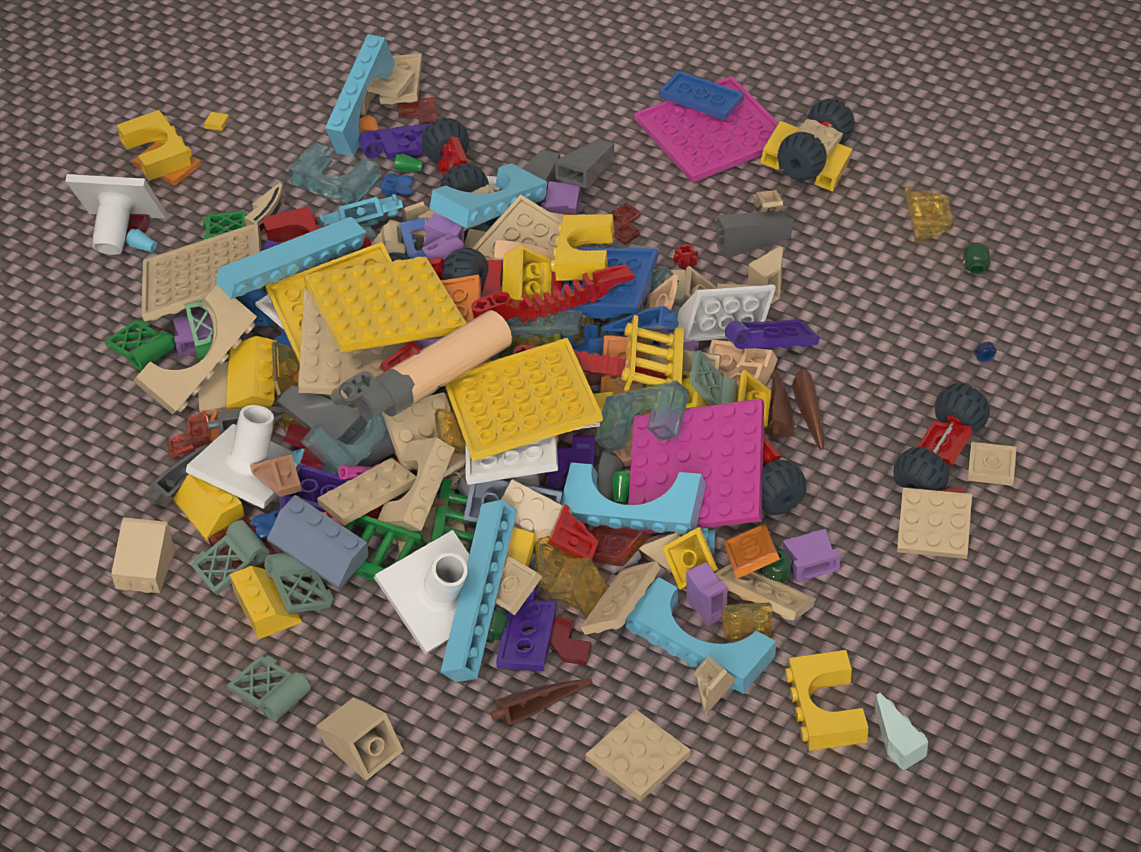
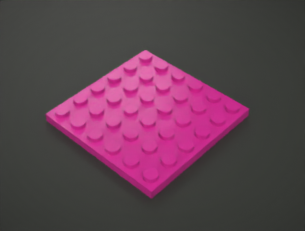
[634,76,779,183]
[627,399,764,537]

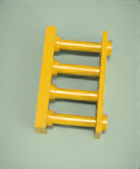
[621,315,684,403]

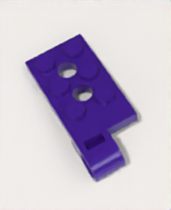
[358,123,430,159]
[725,319,820,349]
[547,435,596,496]
[496,584,557,671]

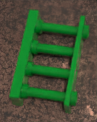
[430,479,477,554]
[344,515,426,583]

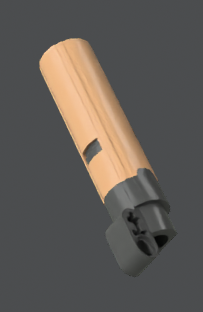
[331,310,512,421]

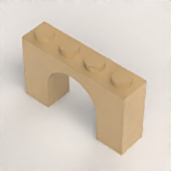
[378,438,455,531]

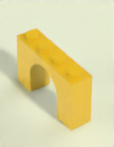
[117,110,192,181]
[760,121,853,192]
[551,214,615,281]
[785,650,868,751]

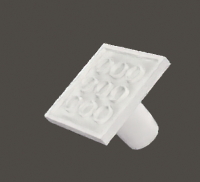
[65,174,166,255]
[186,405,297,509]
[466,435,558,486]
[374,530,503,655]

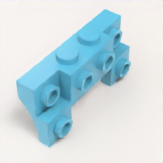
[318,194,403,228]

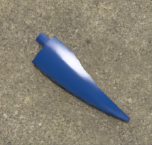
[601,306,679,332]

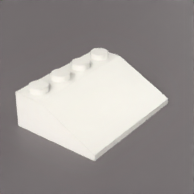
[677,285,776,342]

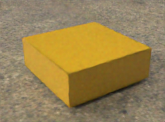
[204,112,229,131]

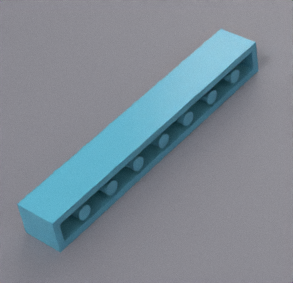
[216,217,366,299]
[441,500,517,682]

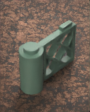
[690,350,738,406]
[191,520,269,596]
[265,553,334,614]
[227,655,311,722]

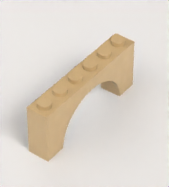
[133,285,257,414]

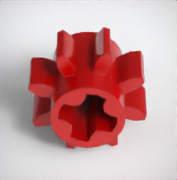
[673,244,698,270]

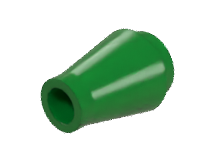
[394,153,423,172]
[611,471,631,505]

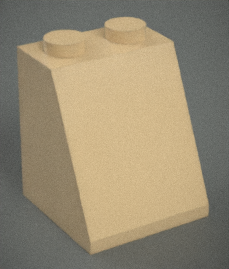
[111,517,175,593]
[316,697,403,780]

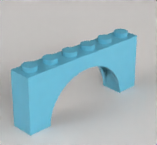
[325,34,395,157]
[430,163,547,228]
[561,463,706,535]
[625,577,776,694]

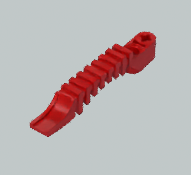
[471,265,635,324]
[513,345,683,387]

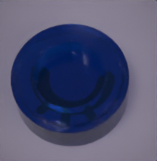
[974,342,997,362]

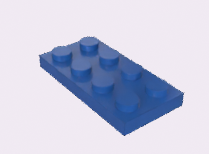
[659,70,744,120]

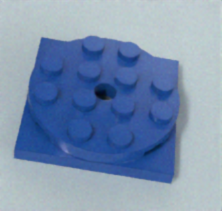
[559,247,659,319]

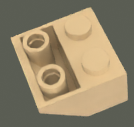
[748,246,783,304]

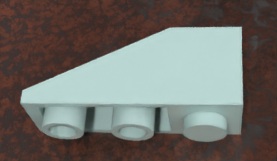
[875,693,928,771]

